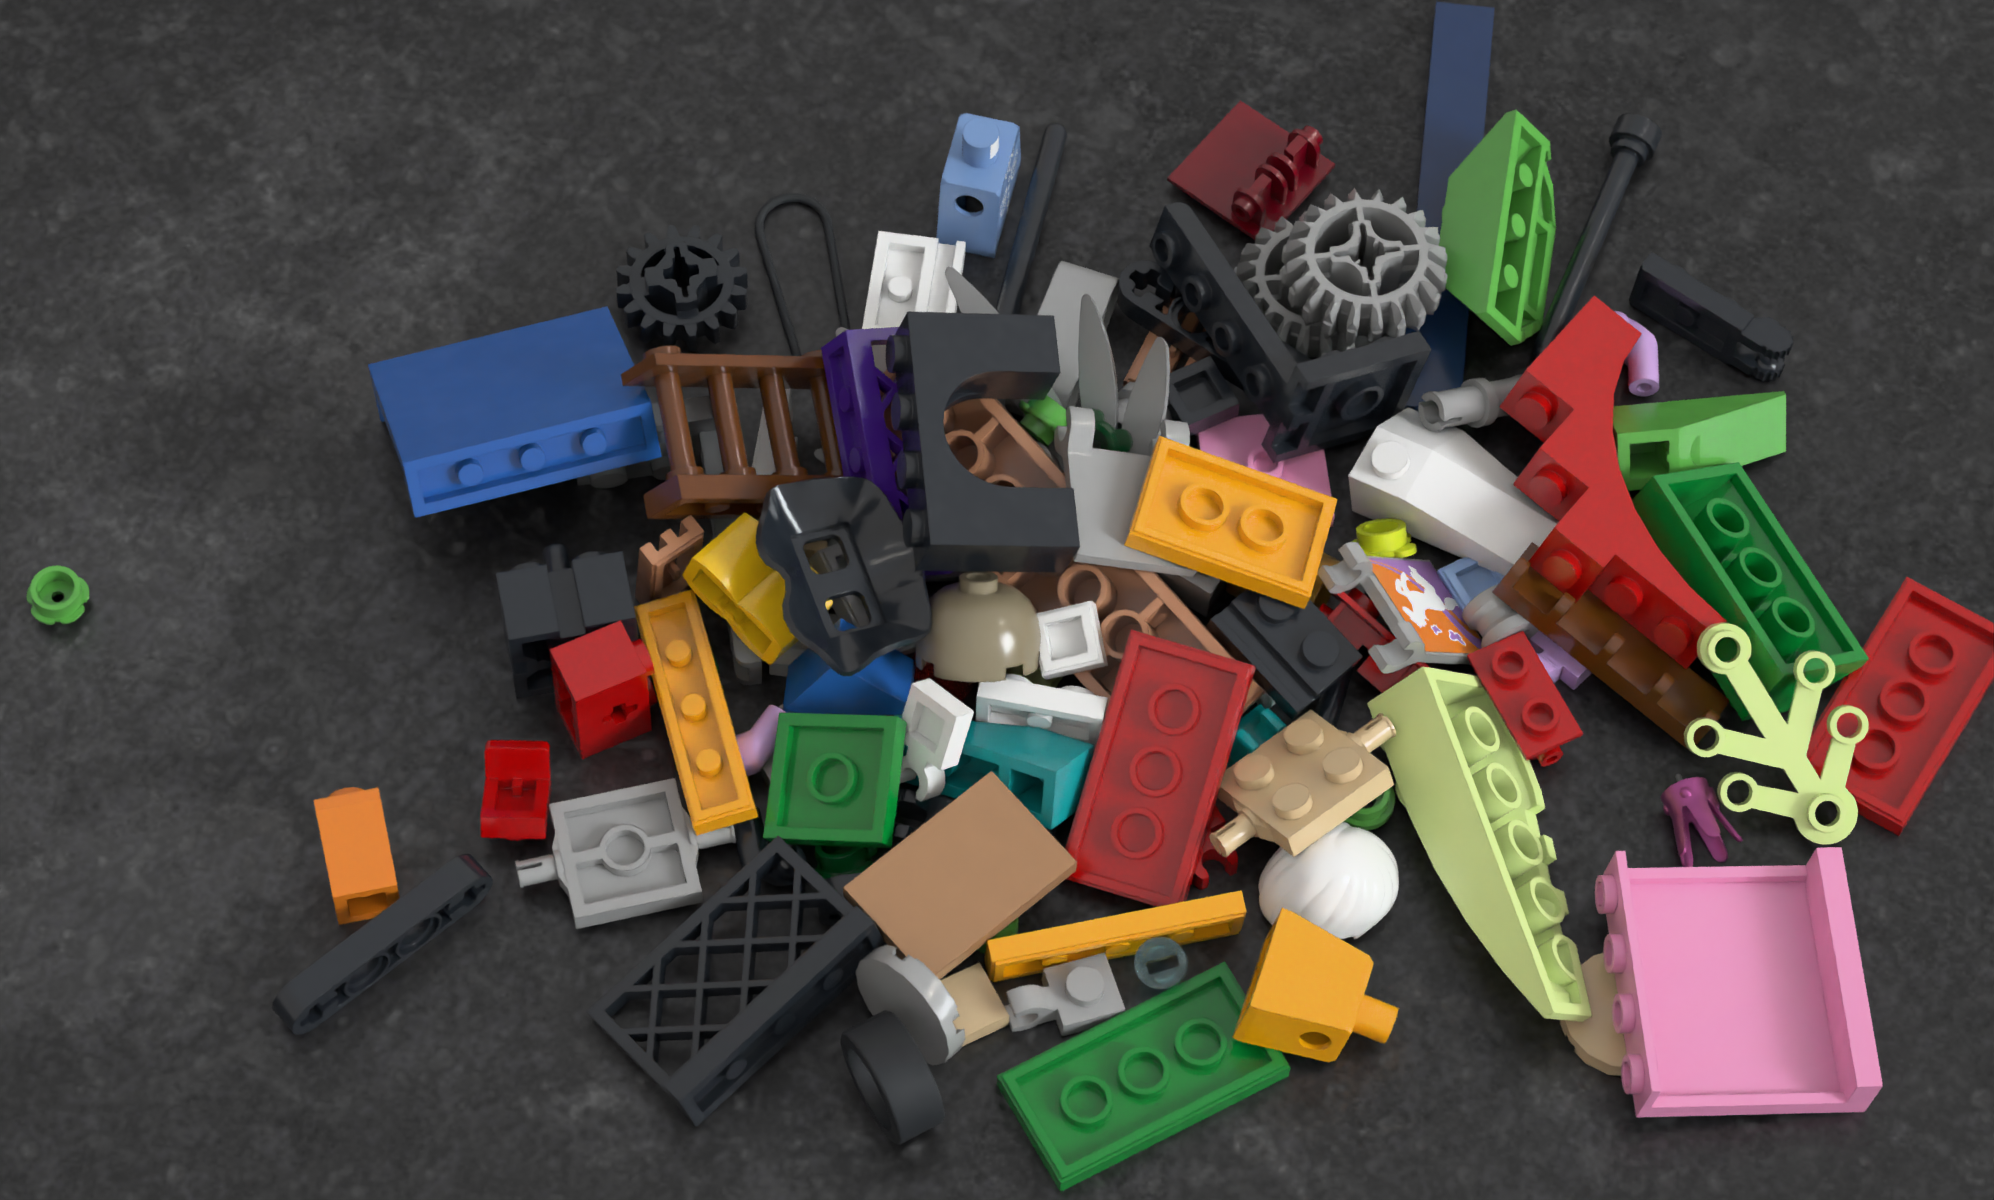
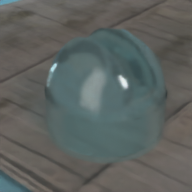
[1134,937,1188,990]

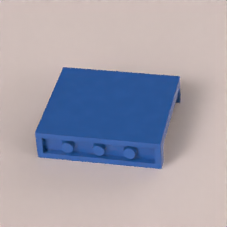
[368,306,662,518]

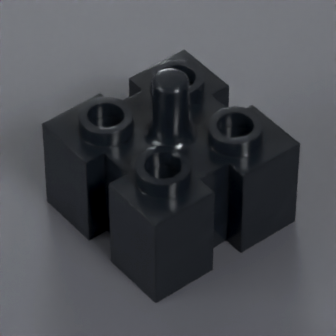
[496,544,638,699]

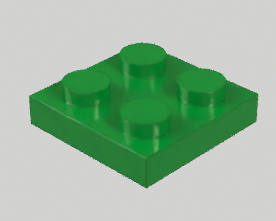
[763,712,907,848]

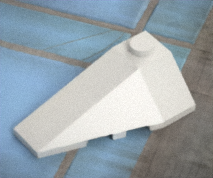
[1348,407,1559,576]

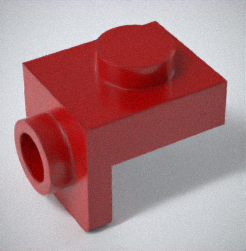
[480,740,551,841]

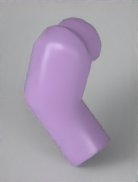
[1614,311,1659,397]
[736,705,786,776]

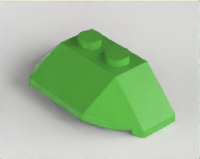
[1439,109,1556,346]

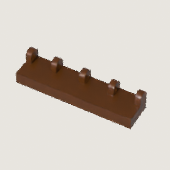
[1492,542,1730,751]

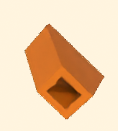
[314,787,400,925]

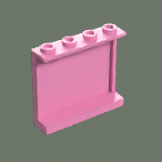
[1595,847,1883,1117]

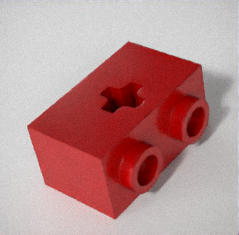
[550,620,657,759]

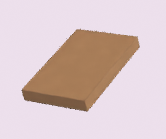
[843,771,1077,980]

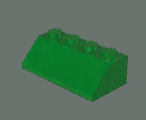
[1632,462,1869,721]

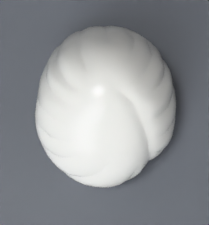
[1258,822,1399,939]

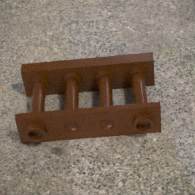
[621,346,844,519]

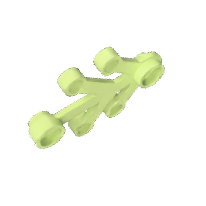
[1684,622,1869,845]

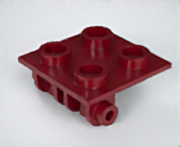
[1167,100,1335,240]

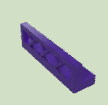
[821,327,954,576]

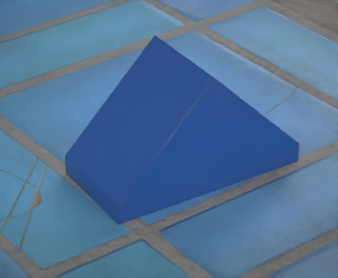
[783,618,915,715]

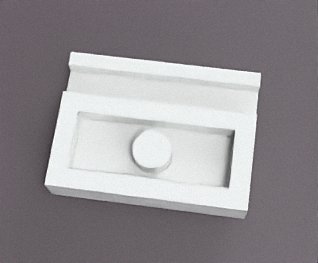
[862,231,966,329]
[976,674,1108,754]

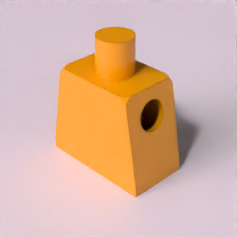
[1232,908,1398,1062]

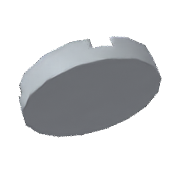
[856,945,965,1065]

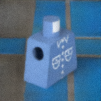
[936,113,1021,258]

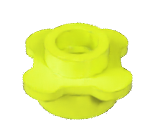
[1351,518,1417,558]

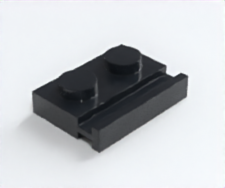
[1206,589,1363,720]

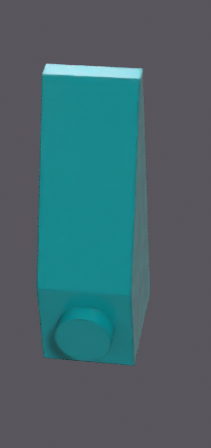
[894,715,1094,830]

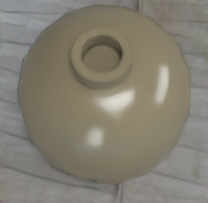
[916,571,1041,682]

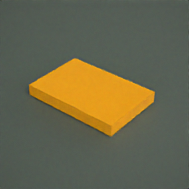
[1124,436,1338,609]

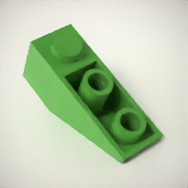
[1613,391,1786,491]

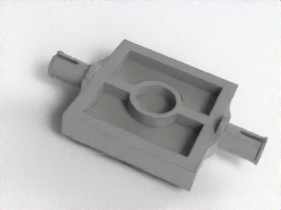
[515,778,736,929]

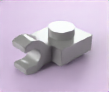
[1004,953,1126,1037]

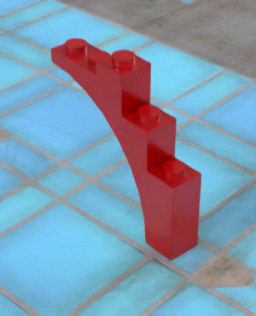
[1499,296,1727,670]

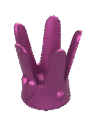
[1660,774,1743,867]

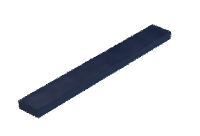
[1404,1,1495,412]

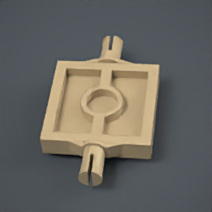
[1209,710,1396,857]

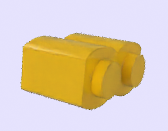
[682,512,833,665]

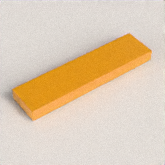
[634,589,758,836]
[984,890,1247,982]

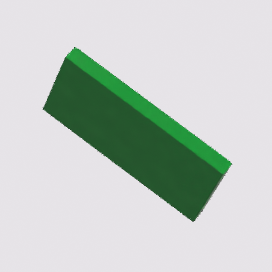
[996,961,1290,1192]

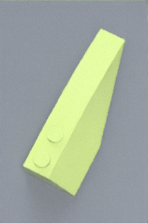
[1367,666,1592,1022]

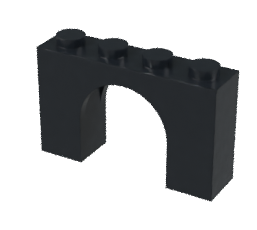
[886,311,1080,573]

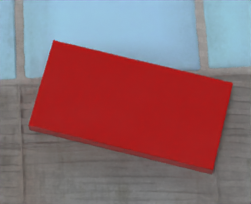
[1806,577,1994,836]
[1065,630,1256,907]

